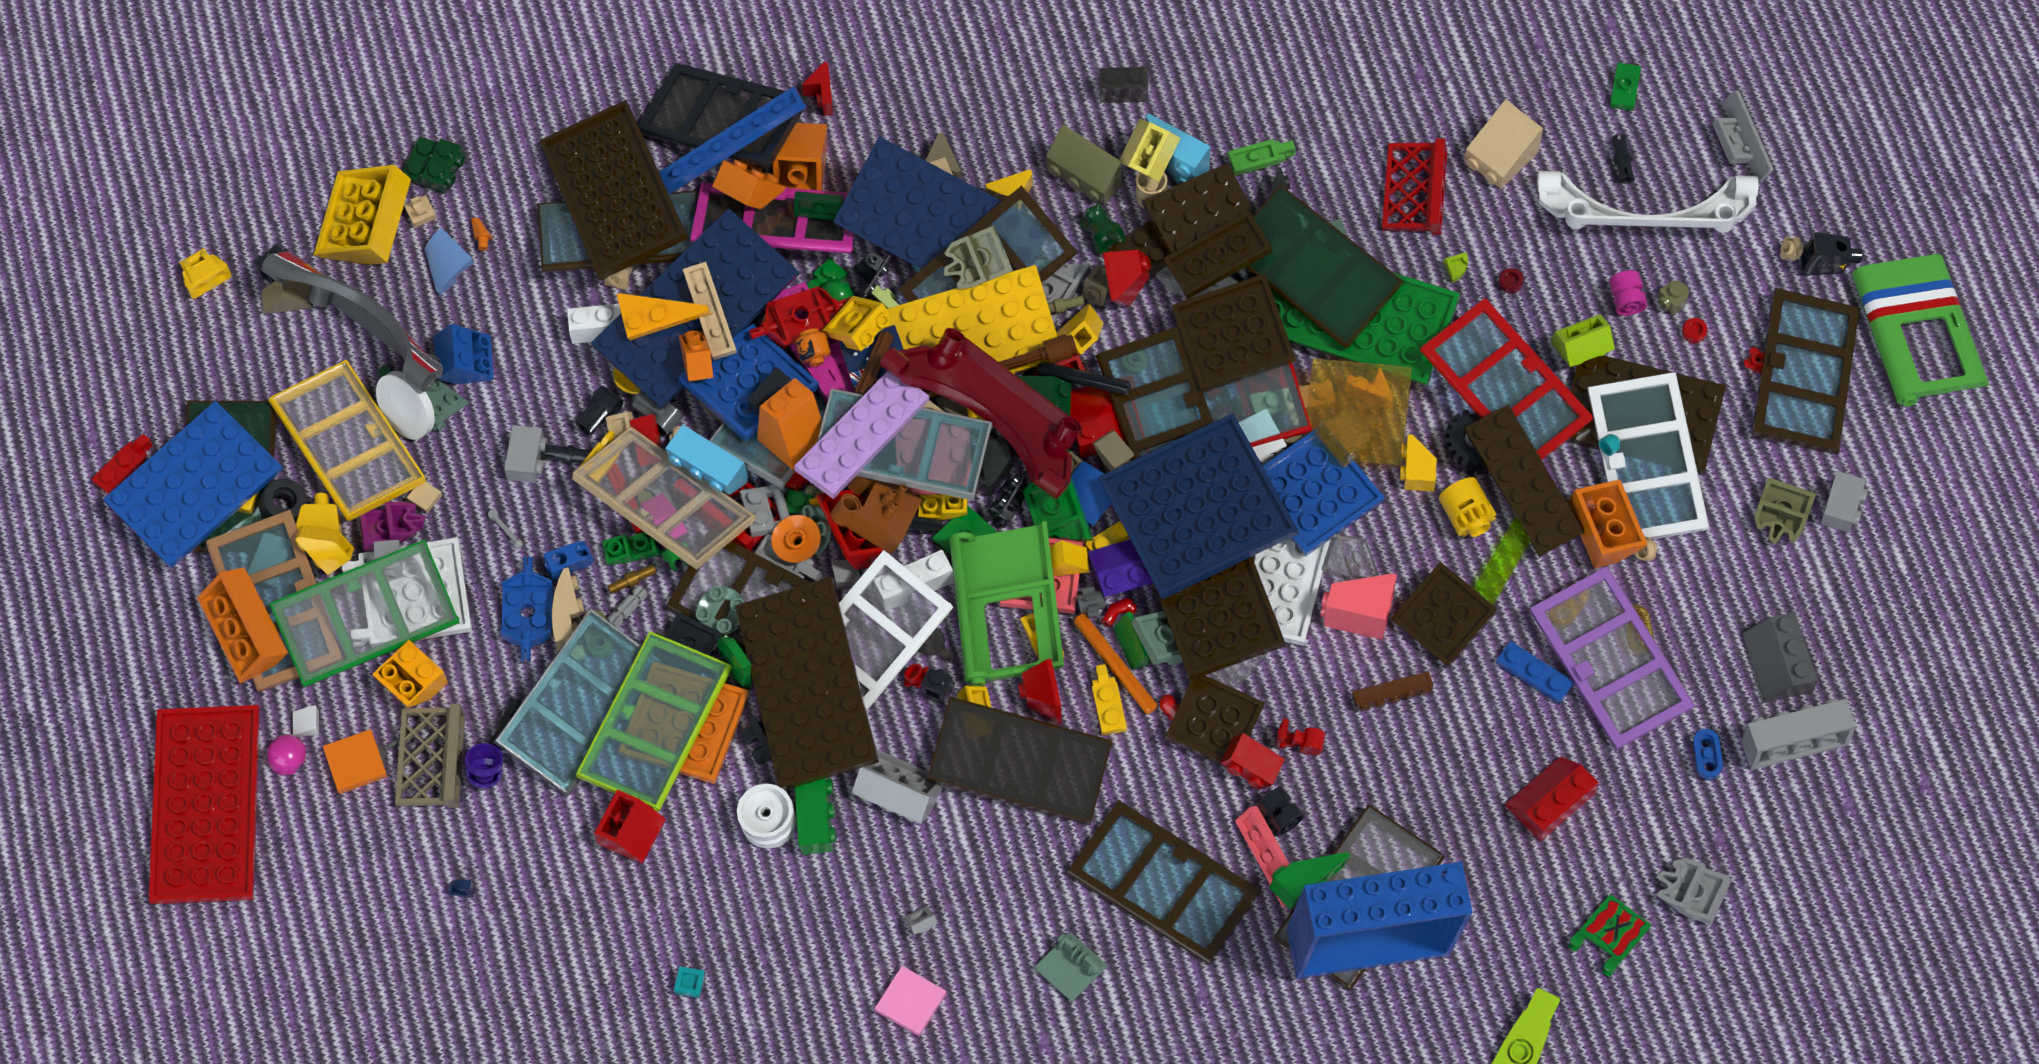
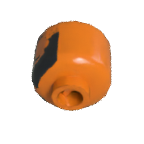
[795,328,831,367]

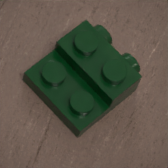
[402,136,466,195]

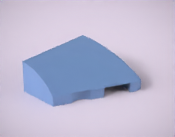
[425,228,474,296]

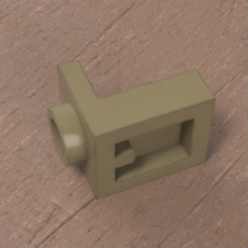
[1082,264,1109,306]

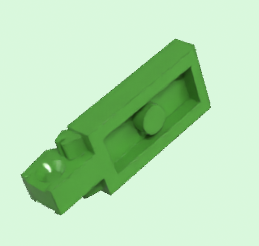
[1227,139,1296,176]

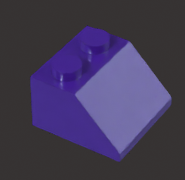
[1087,539,1152,599]

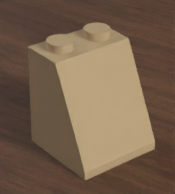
[1464,100,1543,189]

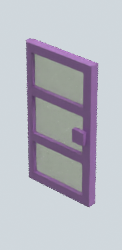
[1529,566,1696,751]

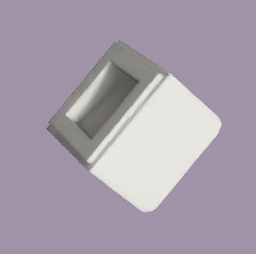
[293,706,319,737]

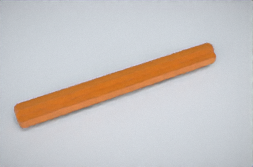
[1074,613,1157,714]

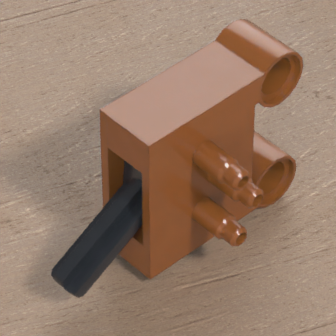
[830,466,942,555]

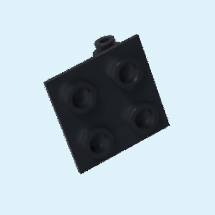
[854,253,891,298]
[986,470,1028,528]

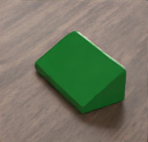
[1114,612,1150,670]

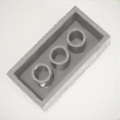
[1741,699,1856,770]

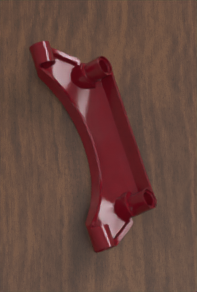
[880,328,1082,499]

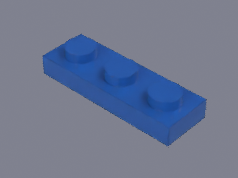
[1496,641,1574,705]

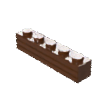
[1352,671,1433,711]

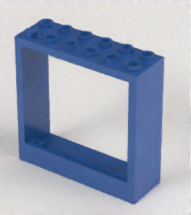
[1286,861,1473,979]

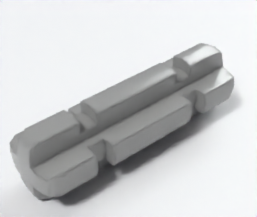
[607,585,647,628]

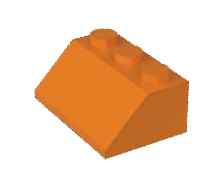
[1567,479,1648,569]

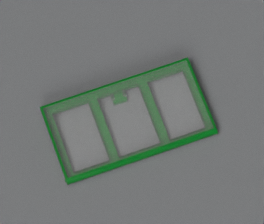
[269,539,460,687]

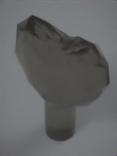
[917,627,956,663]

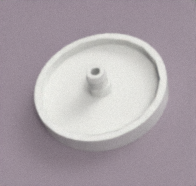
[376,371,435,440]

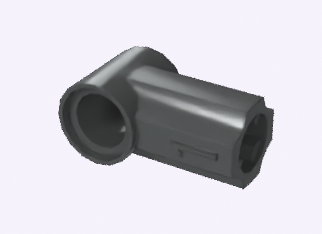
[632,392,683,436]

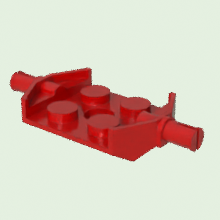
[748,286,851,350]

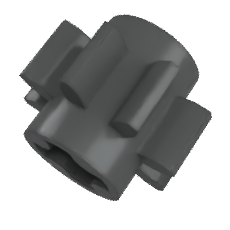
[1076,586,1105,618]

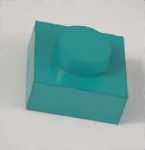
[674,966,706,998]

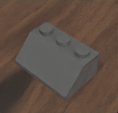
[1742,612,1818,703]

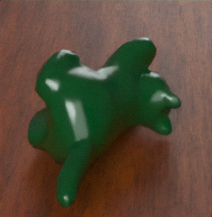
[1079,203,1126,254]

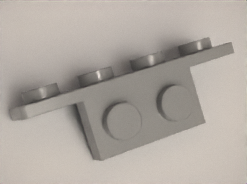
[1712,91,1773,182]

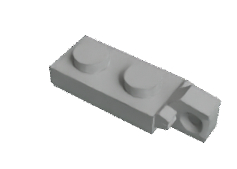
[755,534,823,582]

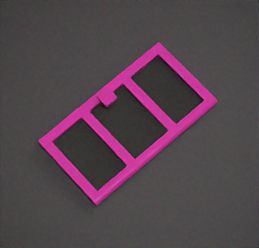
[690,182,855,253]

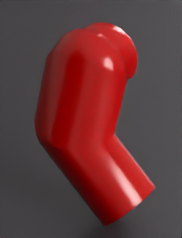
[1101,598,1137,627]
[1159,694,1179,720]

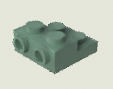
[1131,611,1183,665]

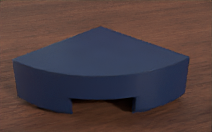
[448,879,475,898]

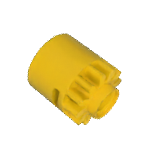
[1438,477,1496,538]

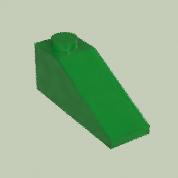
[1269,852,1351,910]

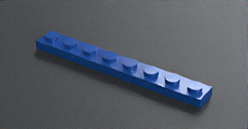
[659,86,806,194]

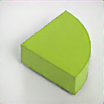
[1443,252,1468,283]

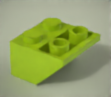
[1550,314,1615,367]

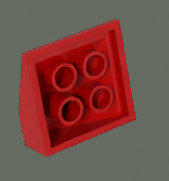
[1070,376,1143,459]

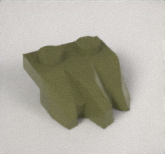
[944,226,1013,289]
[1754,477,1816,545]

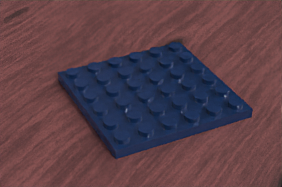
[1098,413,1299,599]

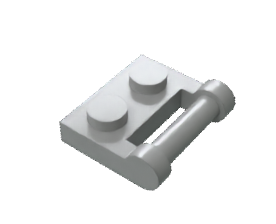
[739,483,790,537]

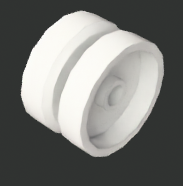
[737,783,797,849]

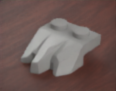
[1656,858,1731,925]

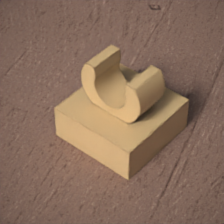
[404,195,437,228]

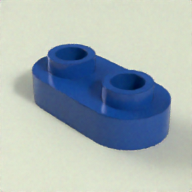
[1693,729,1723,780]

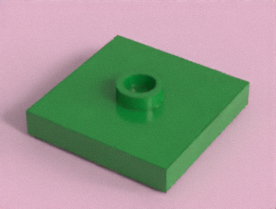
[932,506,998,557]

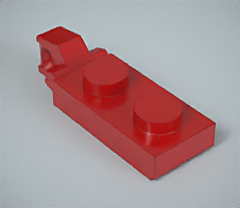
[91,434,153,494]

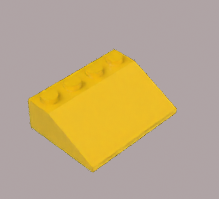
[313,165,411,265]

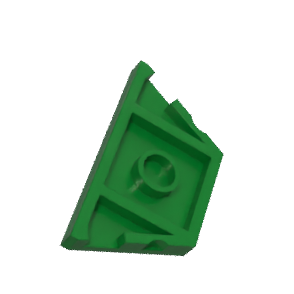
[1023,476,1094,541]

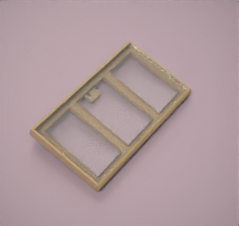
[572,427,756,570]

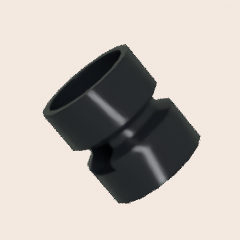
[1257,786,1305,835]

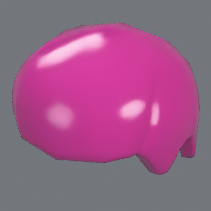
[267,734,306,775]

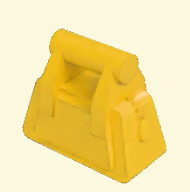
[179,248,232,299]

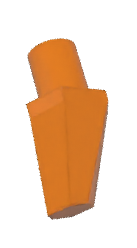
[471,218,493,251]

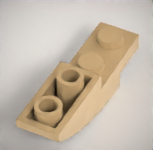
[552,568,585,663]

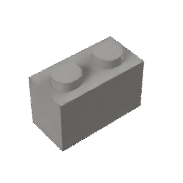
[504,425,548,483]
[1821,471,1868,533]

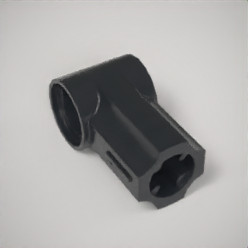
[575,386,624,436]

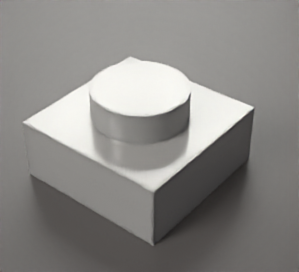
[904,906,938,935]

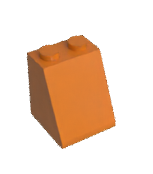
[773,123,828,191]
[757,378,822,470]

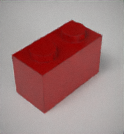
[1220,733,1285,789]

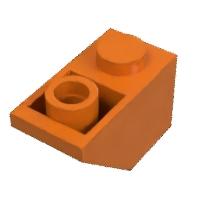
[679,331,713,381]

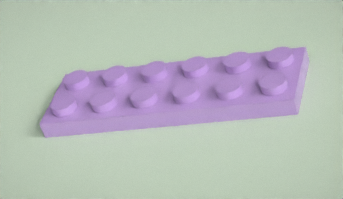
[795,371,929,499]

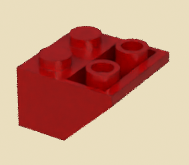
[594,789,666,864]

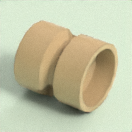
[1136,172,1167,208]

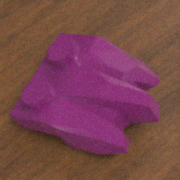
[359,502,426,550]

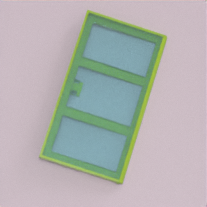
[576,631,732,812]

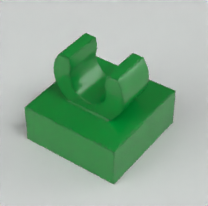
[659,542,689,571]

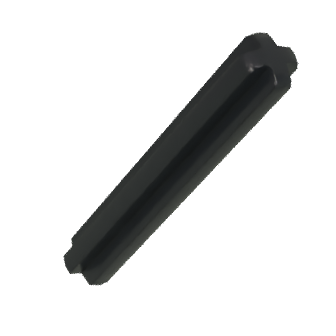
[1037,361,1131,395]

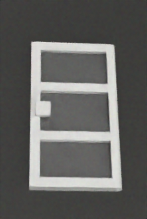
[840,550,953,711]

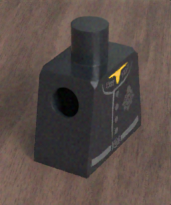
[1800,232,1862,276]

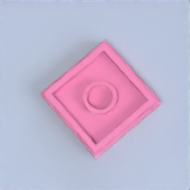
[874,966,947,1037]

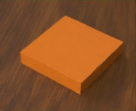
[323,729,388,794]

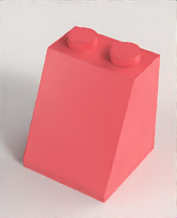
[1320,574,1397,640]

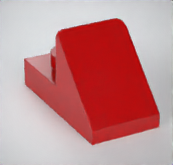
[802,62,833,116]

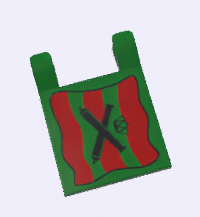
[1568,894,1652,977]

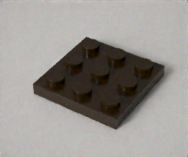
[1391,561,1499,668]
[1164,675,1265,768]

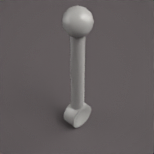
[488,509,523,549]

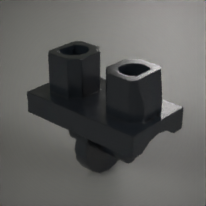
[740,715,772,765]

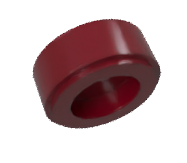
[1498,268,1524,294]

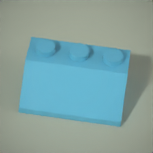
[666,425,749,495]

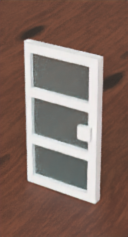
[1588,373,1709,540]

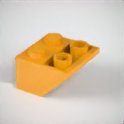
[372,640,448,708]

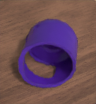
[465,743,503,789]

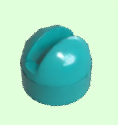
[1598,434,1620,456]

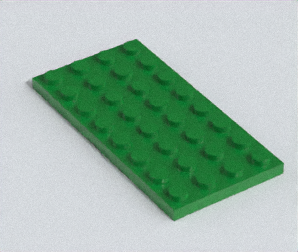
[1261,236,1461,386]

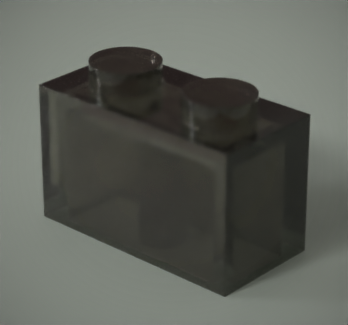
[1100,67,1148,103]

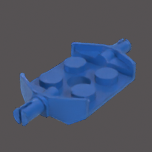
[500,556,553,662]

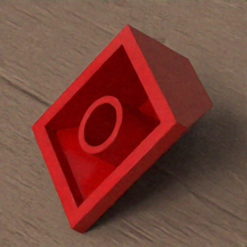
[1103,250,1151,307]
[1018,659,1062,725]

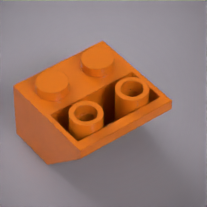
[712,159,786,209]

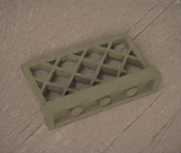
[395,704,465,808]

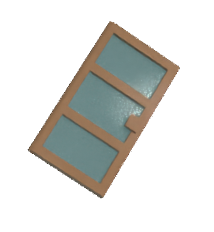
[206,510,344,692]

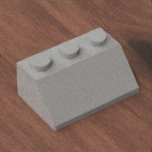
[852,750,944,824]

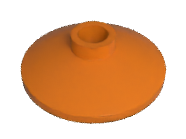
[771,515,821,563]

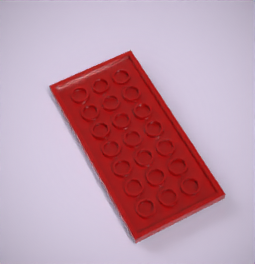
[149,705,260,904]

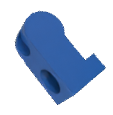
[543,541,594,583]

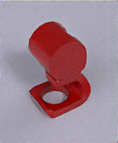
[1275,718,1326,755]

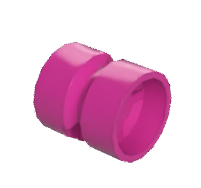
[1609,270,1648,316]

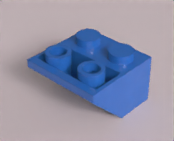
[434,324,494,385]

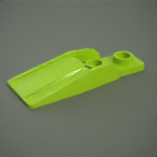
[1492,988,1560,1064]

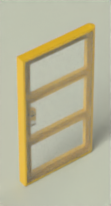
[268,360,426,521]

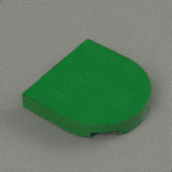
[717,635,751,690]

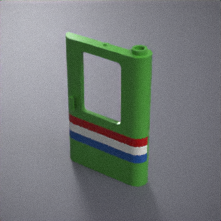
[1852,254,1989,407]

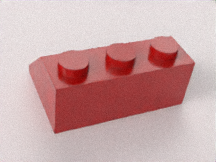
[816,490,883,570]
[1505,756,1599,842]

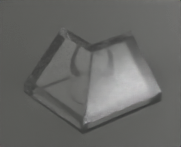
[1321,534,1379,582]

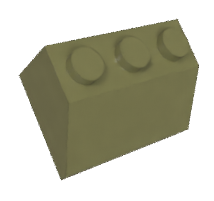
[1046,124,1122,206]

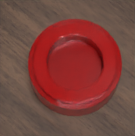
[1682,318,1708,344]

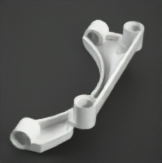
[1537,171,1758,233]

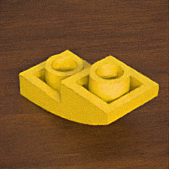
[918,494,968,520]

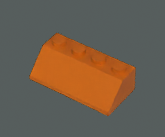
[197,567,288,683]

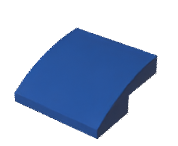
[1071,461,1111,528]

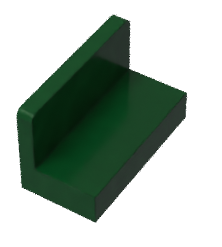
[794,191,845,220]

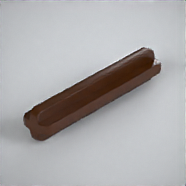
[855,331,893,395]

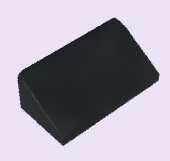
[748,367,791,415]

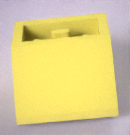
[1119,119,1181,182]

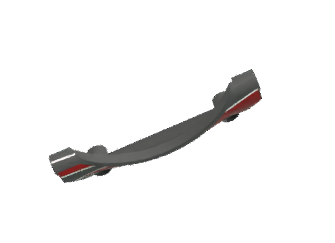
[262,251,443,392]

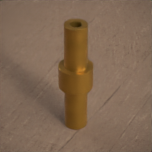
[607,564,657,595]

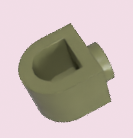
[1657,281,1689,316]

